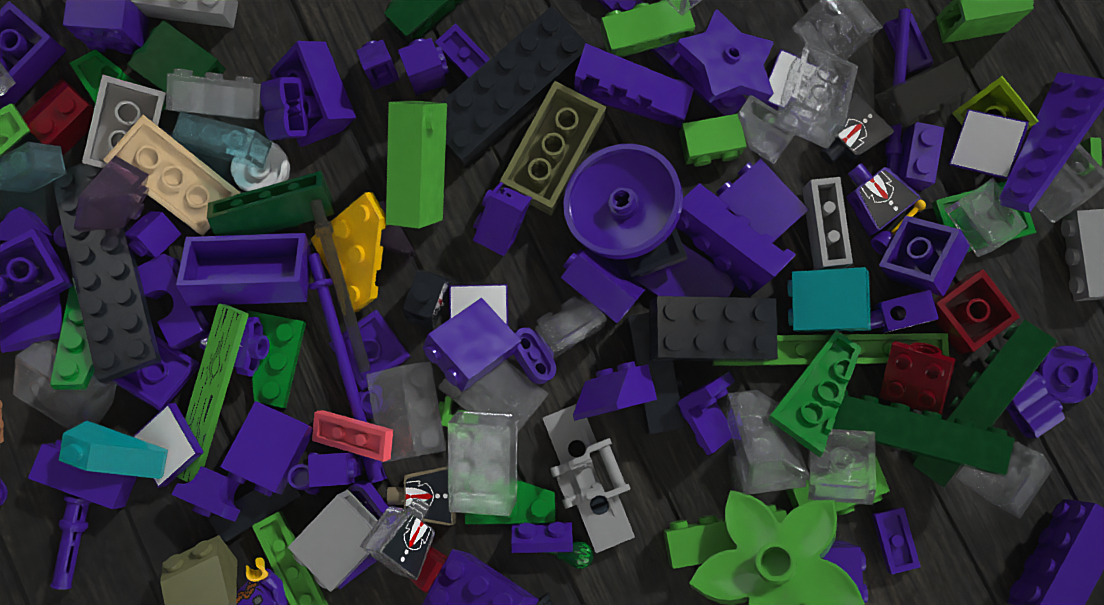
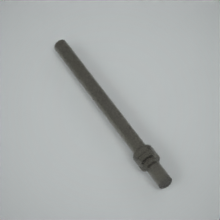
[310,199,371,373]

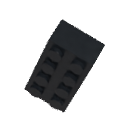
[649,296,778,362]

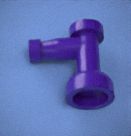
[288,453,322,495]

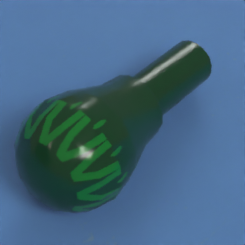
[544,541,594,569]

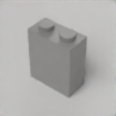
[288,490,390,592]

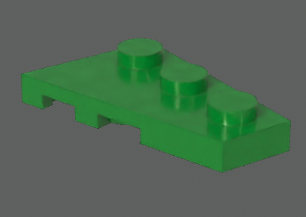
[247,310,306,408]

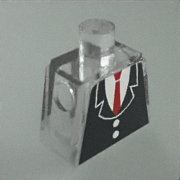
[359,498,435,580]

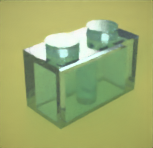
[0,142,66,193]

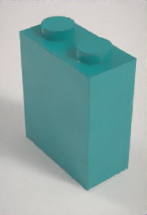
[787,267,871,333]

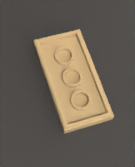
[103,115,240,236]

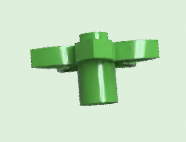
[689,490,865,605]

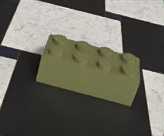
[500,81,606,216]

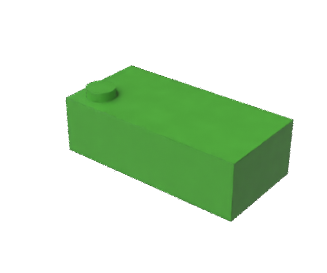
[386,101,447,228]

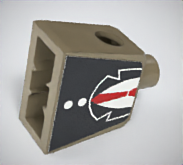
[387,466,456,525]

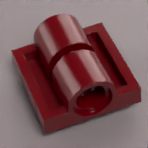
[879,341,956,414]

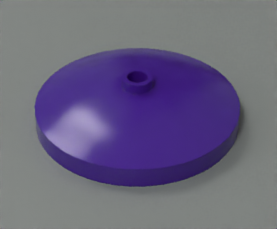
[563,144,683,259]

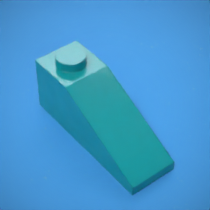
[59,421,168,479]

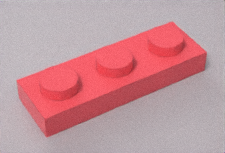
[312,410,393,462]

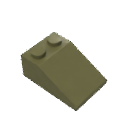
[160,535,237,605]

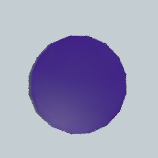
[1035,346,1098,404]

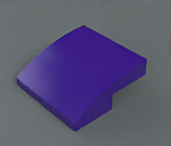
[0,293,63,353]

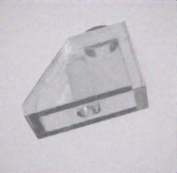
[738,95,800,164]

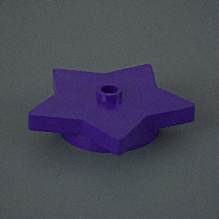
[674,10,774,102]

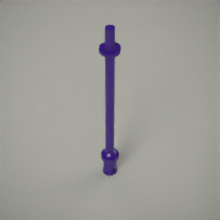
[307,253,387,484]

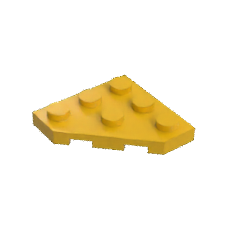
[311,192,386,314]

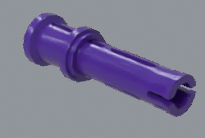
[50,494,92,590]

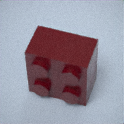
[934,269,1020,355]

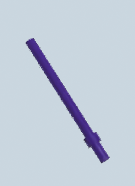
[885,8,911,176]

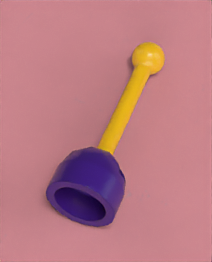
[870,200,926,256]

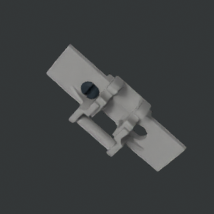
[543,404,635,553]

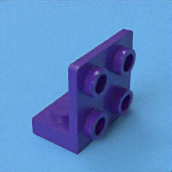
[677,372,735,455]

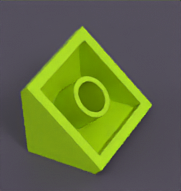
[953,76,1039,130]

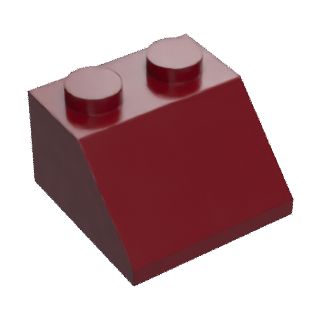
[22,78,94,156]

